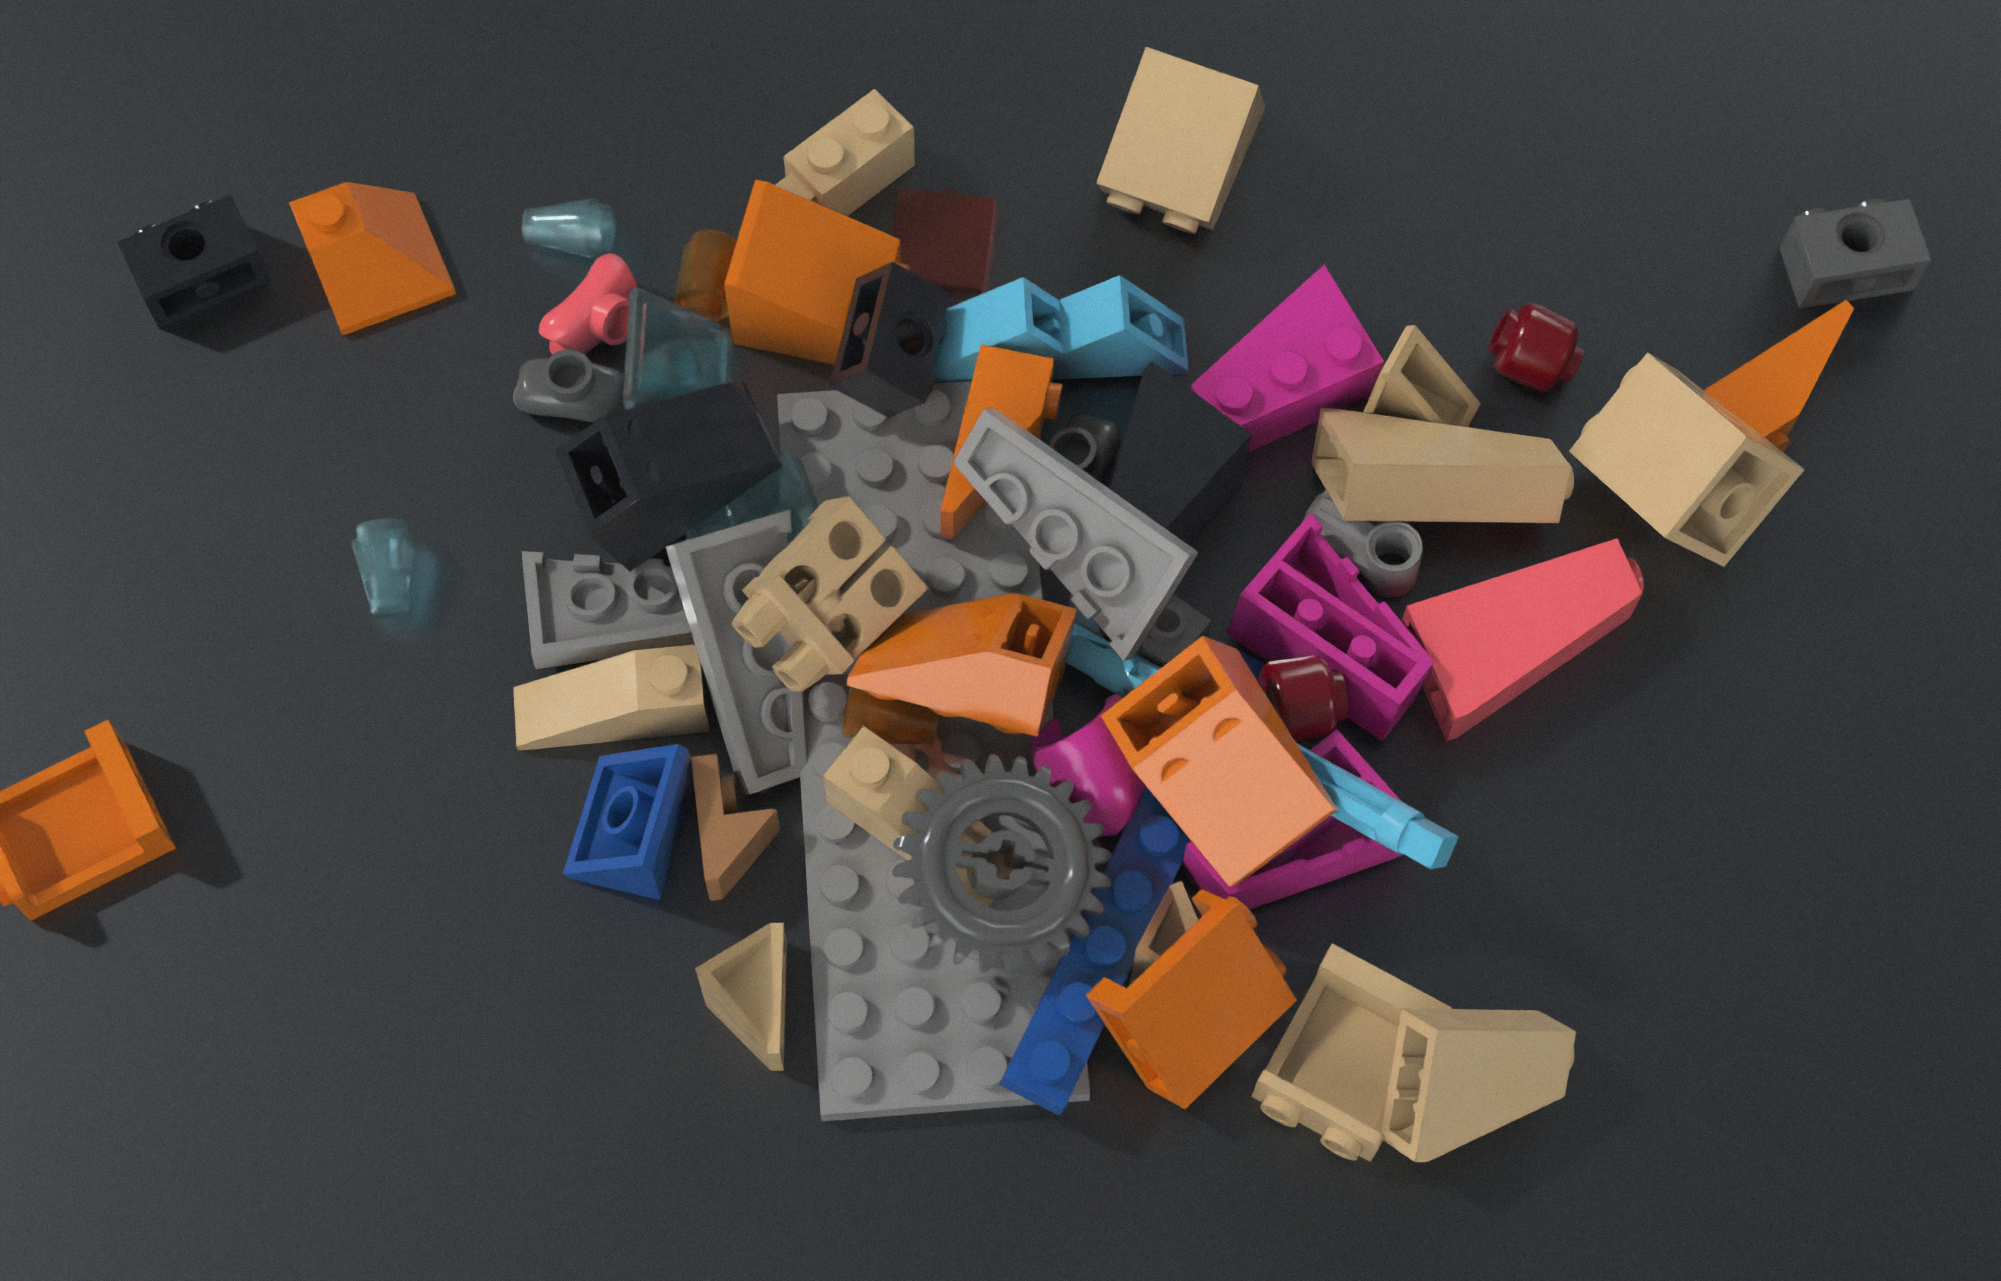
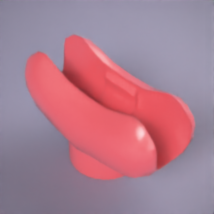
[539,253,638,355]

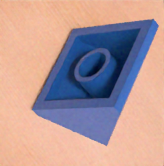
[563,744,694,900]

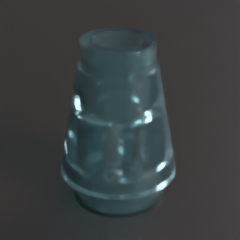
[522,198,616,258]
[351,518,415,615]

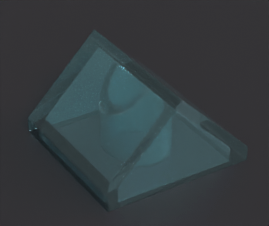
[623,287,732,410]

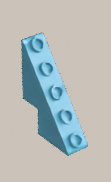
[932,275,1189,383]

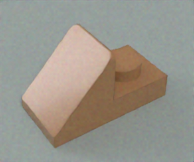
[691,754,780,901]

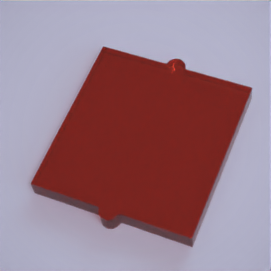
[892,188,995,294]

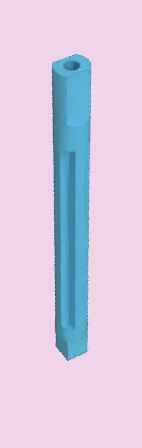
[1066,623,1459,869]

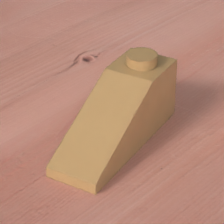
[513,644,710,751]
[823,726,1014,907]

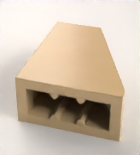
[1381,1008,1576,1162]

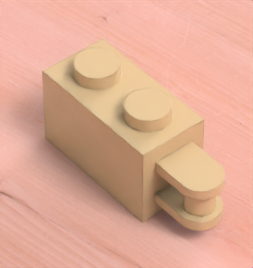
[775,89,915,216]

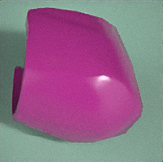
[1029,694,1146,837]

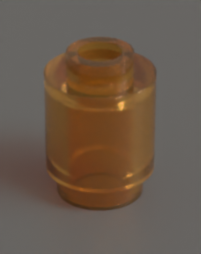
[674,230,737,325]

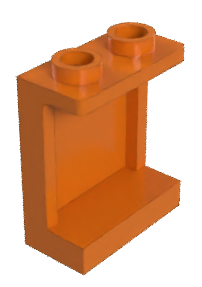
[0,720,176,921]
[1086,889,1297,1109]

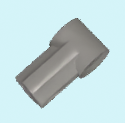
[1302,490,1423,598]

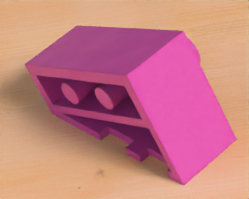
[1191,265,1384,453]
[1226,513,1434,742]
[1181,729,1405,910]

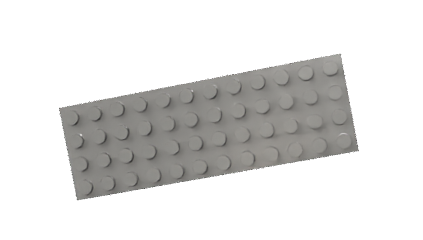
[777,381,1090,1121]

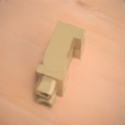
[732,496,928,691]

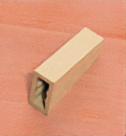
[1311,408,1574,523]

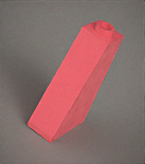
[1401,539,1644,741]

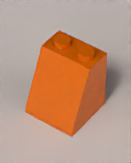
[724,179,910,365]

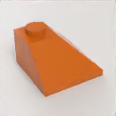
[289,182,456,336]

